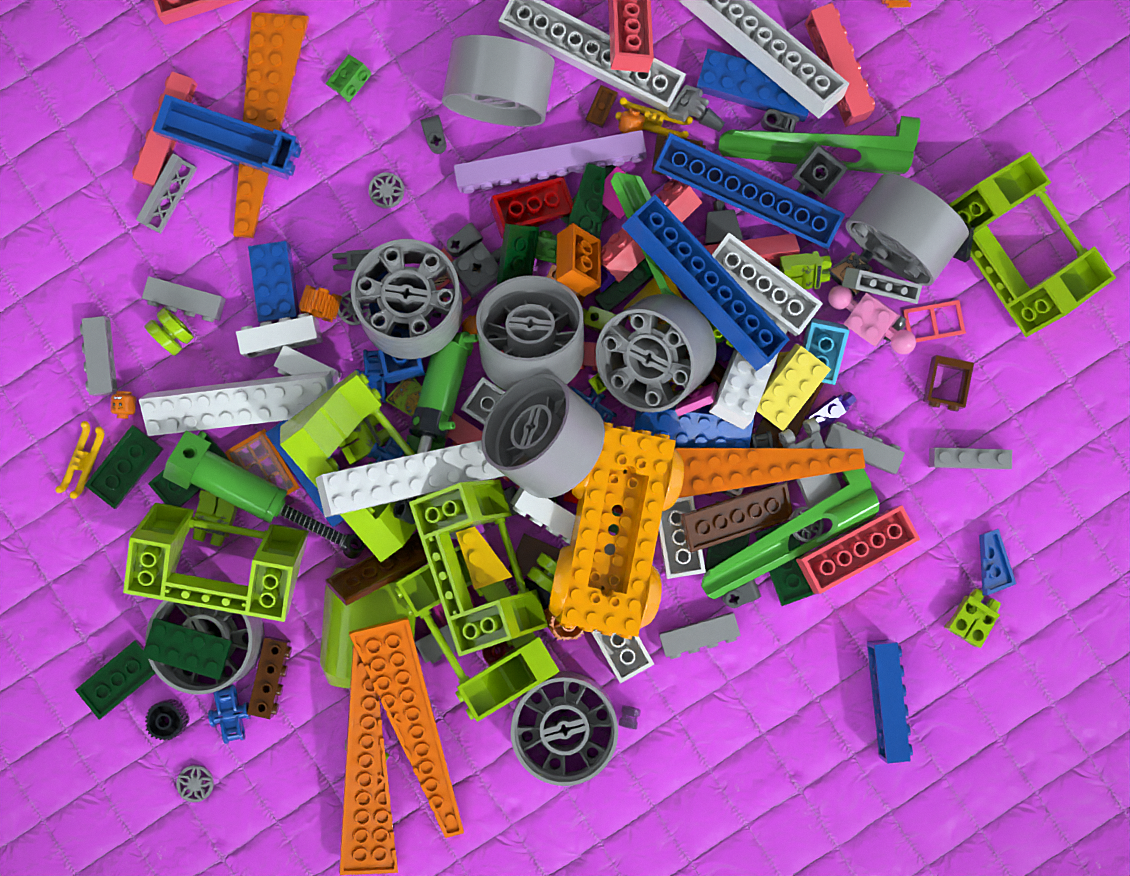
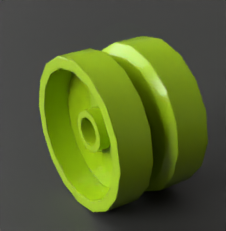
[144,307,195,356]
[527,552,557,593]

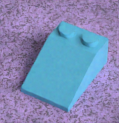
[803,318,850,385]

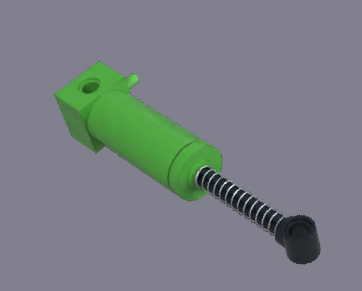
[163,430,366,559]

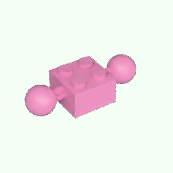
[828,285,916,355]

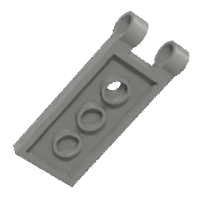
[779,417,842,509]

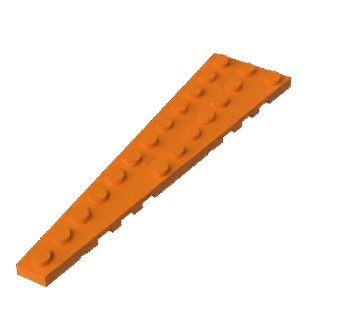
[233,12,310,238]
[675,448,866,498]
[349,617,464,838]
[339,645,398,875]

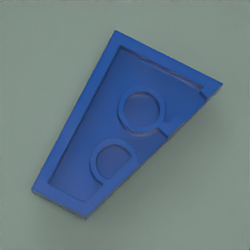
[979,529,1016,596]

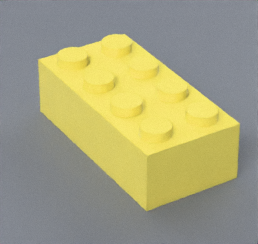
[756,344,831,431]

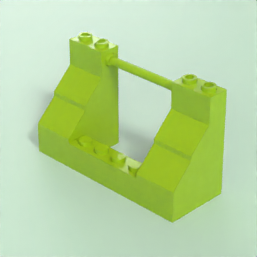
[949,152,1116,337]
[280,370,431,562]
[409,479,549,657]
[123,502,309,622]
[394,546,560,722]

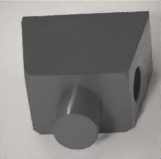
[704,200,742,246]

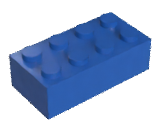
[248,241,300,323]

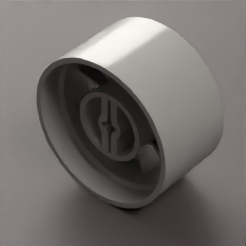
[442,35,555,127]
[846,173,969,286]
[351,239,463,359]
[476,276,584,391]
[596,294,716,412]
[482,374,605,498]
[145,600,265,694]
[511,671,618,786]

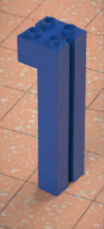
[153,94,302,180]

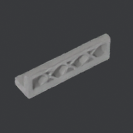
[136,154,197,234]

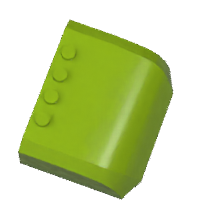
[320,567,416,688]

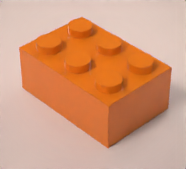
[556,223,601,297]

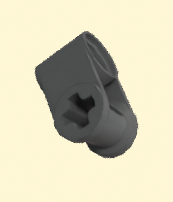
[761,109,800,132]
[420,114,447,154]
[447,223,483,257]
[751,431,773,448]
[722,579,761,608]

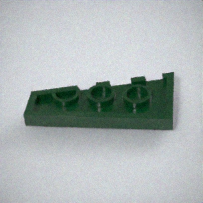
[566,162,606,240]

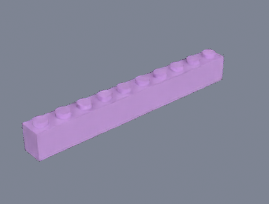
[454,130,647,194]

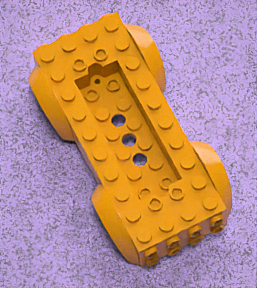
[549,422,684,639]

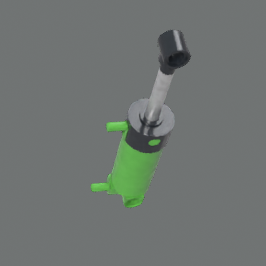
[393,331,478,524]

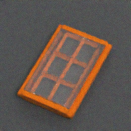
[225,429,300,497]

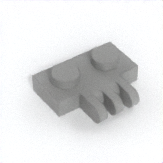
[667,85,709,122]

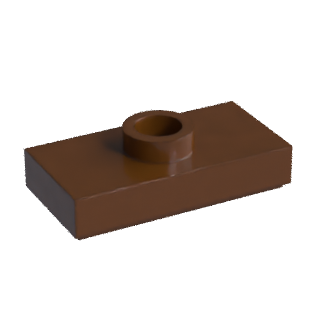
[585,85,618,128]

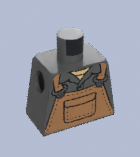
[829,249,874,297]

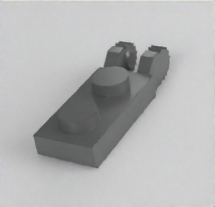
[332,249,373,271]

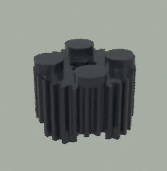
[145,699,190,741]

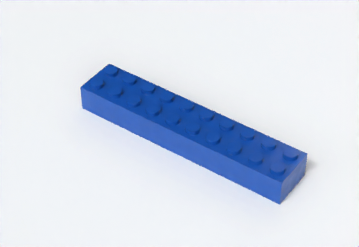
[653,132,845,249]
[621,195,790,371]

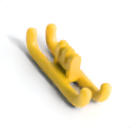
[615,97,693,138]
[55,421,105,499]

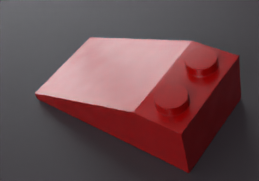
[489,176,573,239]

